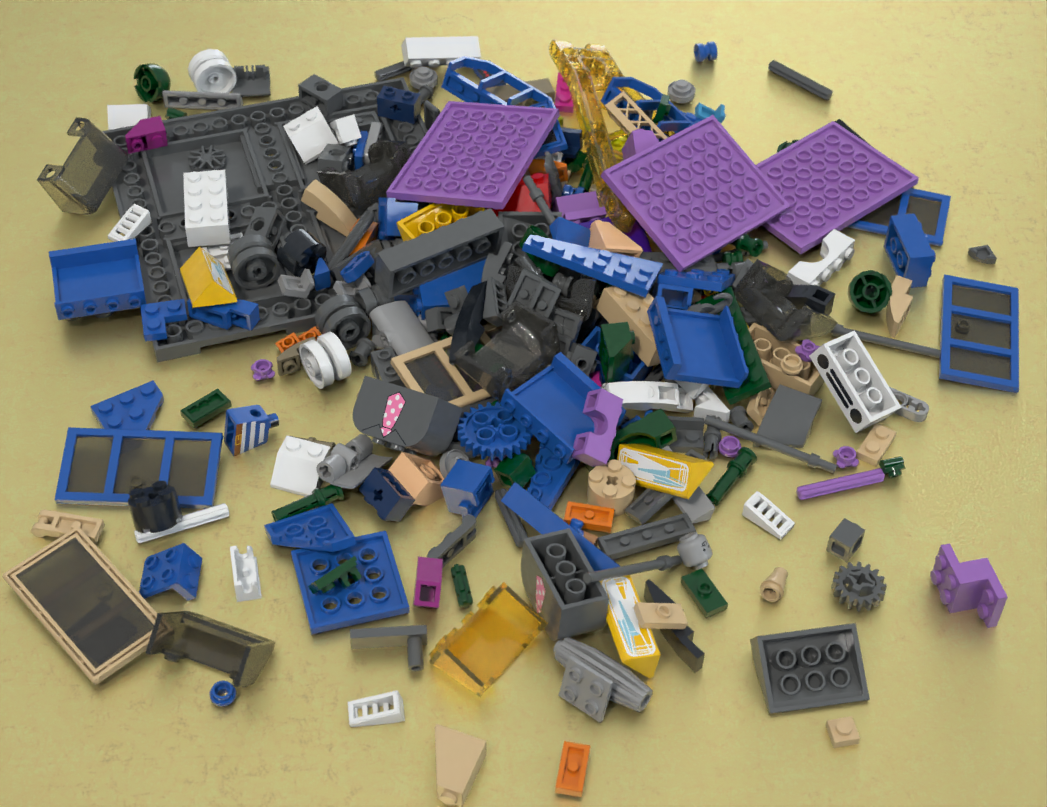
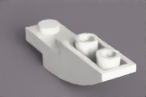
[606,381,693,413]

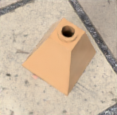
[588,220,643,278]

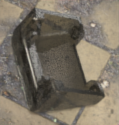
[317,140,412,209]
[734,259,838,343]

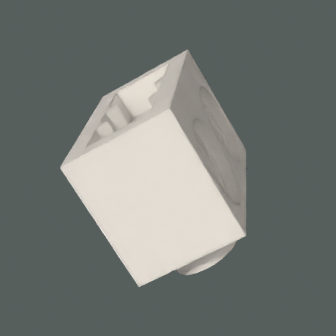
[329,114,362,146]

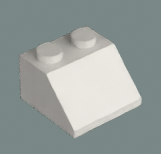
[283,106,340,165]
[270,436,331,497]

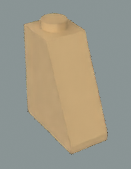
[435,724,486,807]

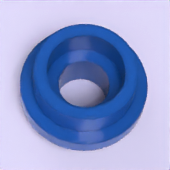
[210,681,236,706]

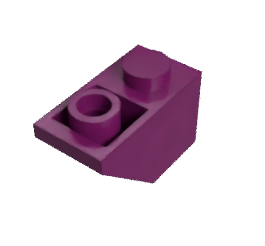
[125,116,168,154]
[413,557,443,609]

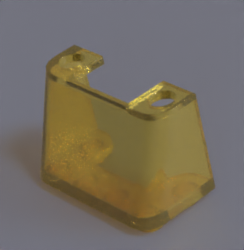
[429,582,548,697]

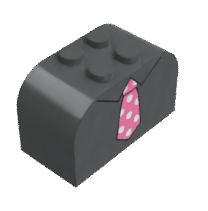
[353,376,463,456]
[521,528,609,641]

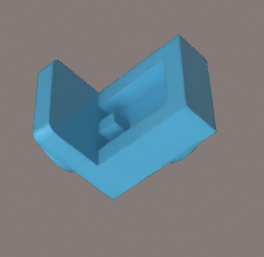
[695,103,726,123]

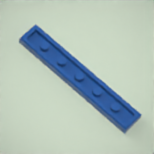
[501,482,620,572]

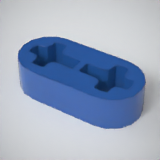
[340,251,375,283]

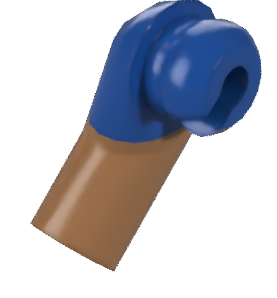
[570,518,598,547]

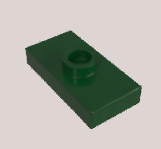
[180,389,232,429]
[681,568,728,618]

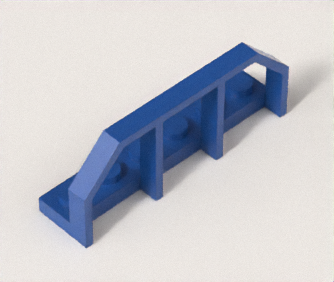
[441,56,556,108]
[601,77,694,142]

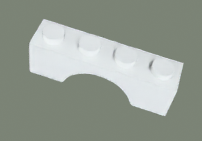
[786,229,855,286]

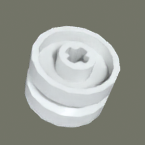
[188,49,237,93]
[299,331,352,389]

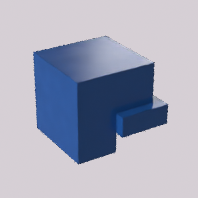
[378,198,418,240]
[652,283,693,310]
[440,459,495,518]

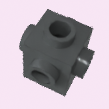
[564,342,598,376]

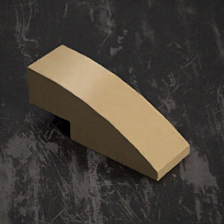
[301,179,357,237]
[886,275,913,338]

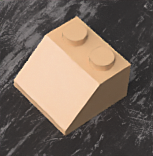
[389,452,444,506]

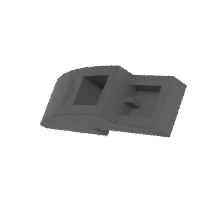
[481,241,514,320]

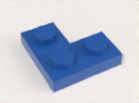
[140,299,187,342]

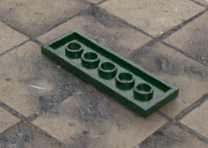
[691,287,772,405]

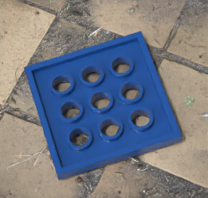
[291,531,410,635]

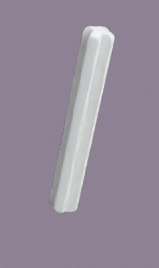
[134,503,229,543]

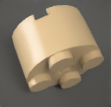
[587,460,636,516]

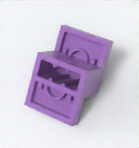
[551,191,607,224]
[930,543,1008,628]

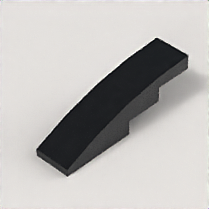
[449,281,487,365]
[644,579,705,673]

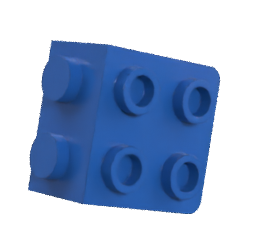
[139,543,203,601]

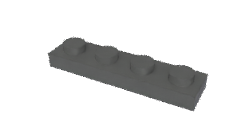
[625,449,708,525]
[598,513,696,560]

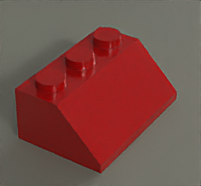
[487,173,552,217]

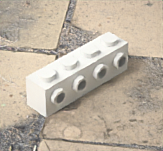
[401,36,481,68]

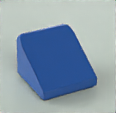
[314,258,331,290]

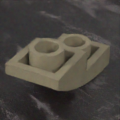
[277,337,316,376]

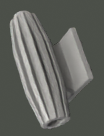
[553,637,653,722]

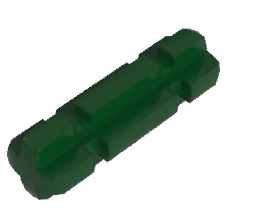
[451,564,473,609]

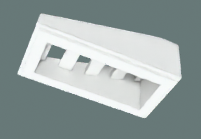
[107,204,152,242]
[742,491,795,540]
[348,690,405,727]

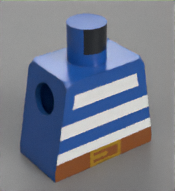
[224,405,279,456]

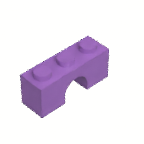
[572,388,623,467]

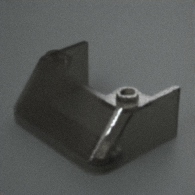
[145,611,276,688]

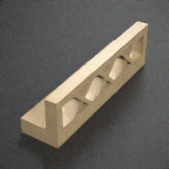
[605,91,668,140]

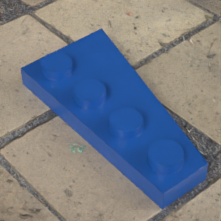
[527,442,581,510]

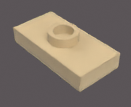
[633,602,688,629]

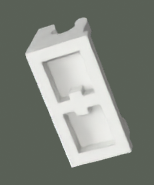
[230,546,262,602]

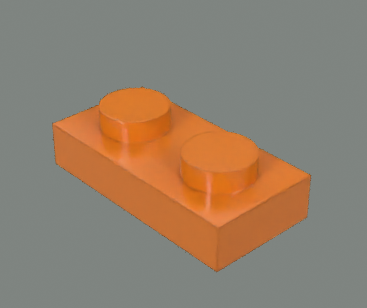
[564,501,615,533]
[555,741,590,797]

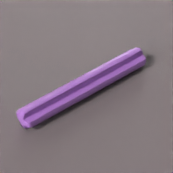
[796,468,885,500]

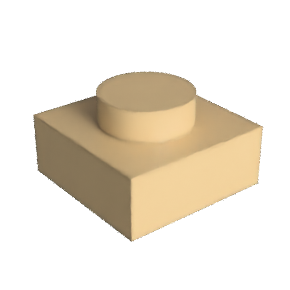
[825,716,860,748]

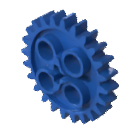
[457,402,533,461]

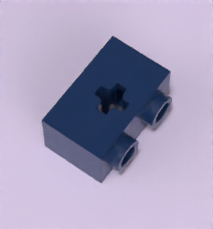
[377,86,421,124]
[359,467,415,522]

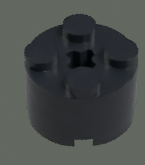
[277,229,327,277]
[128,481,183,533]

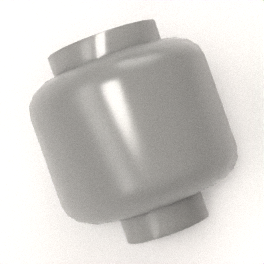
[677,532,713,570]

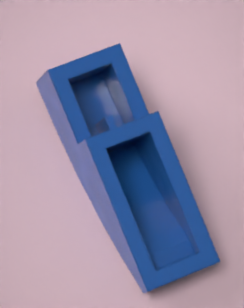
[187,299,260,331]

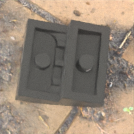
[508,268,562,330]

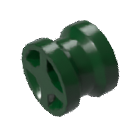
[722,250,743,265]

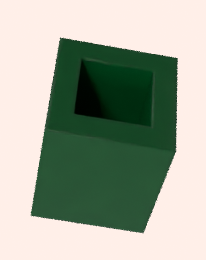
[494,453,536,488]

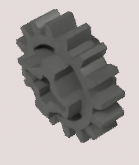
[831,562,887,611]

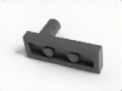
[350,625,427,671]

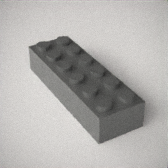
[375,208,504,299]

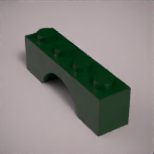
[583,408,677,472]

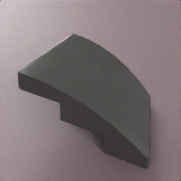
[522,306,583,364]
[753,384,822,448]

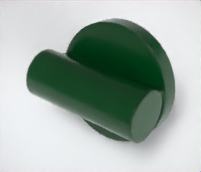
[165,108,187,119]
[879,456,906,478]

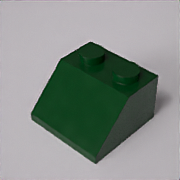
[598,322,635,384]

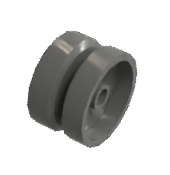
[227,234,280,289]
[314,294,371,350]

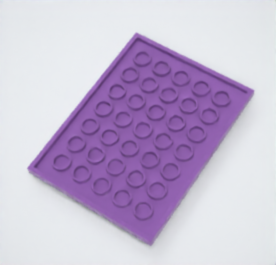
[386,101,560,209]
[600,115,790,272]
[756,121,919,254]

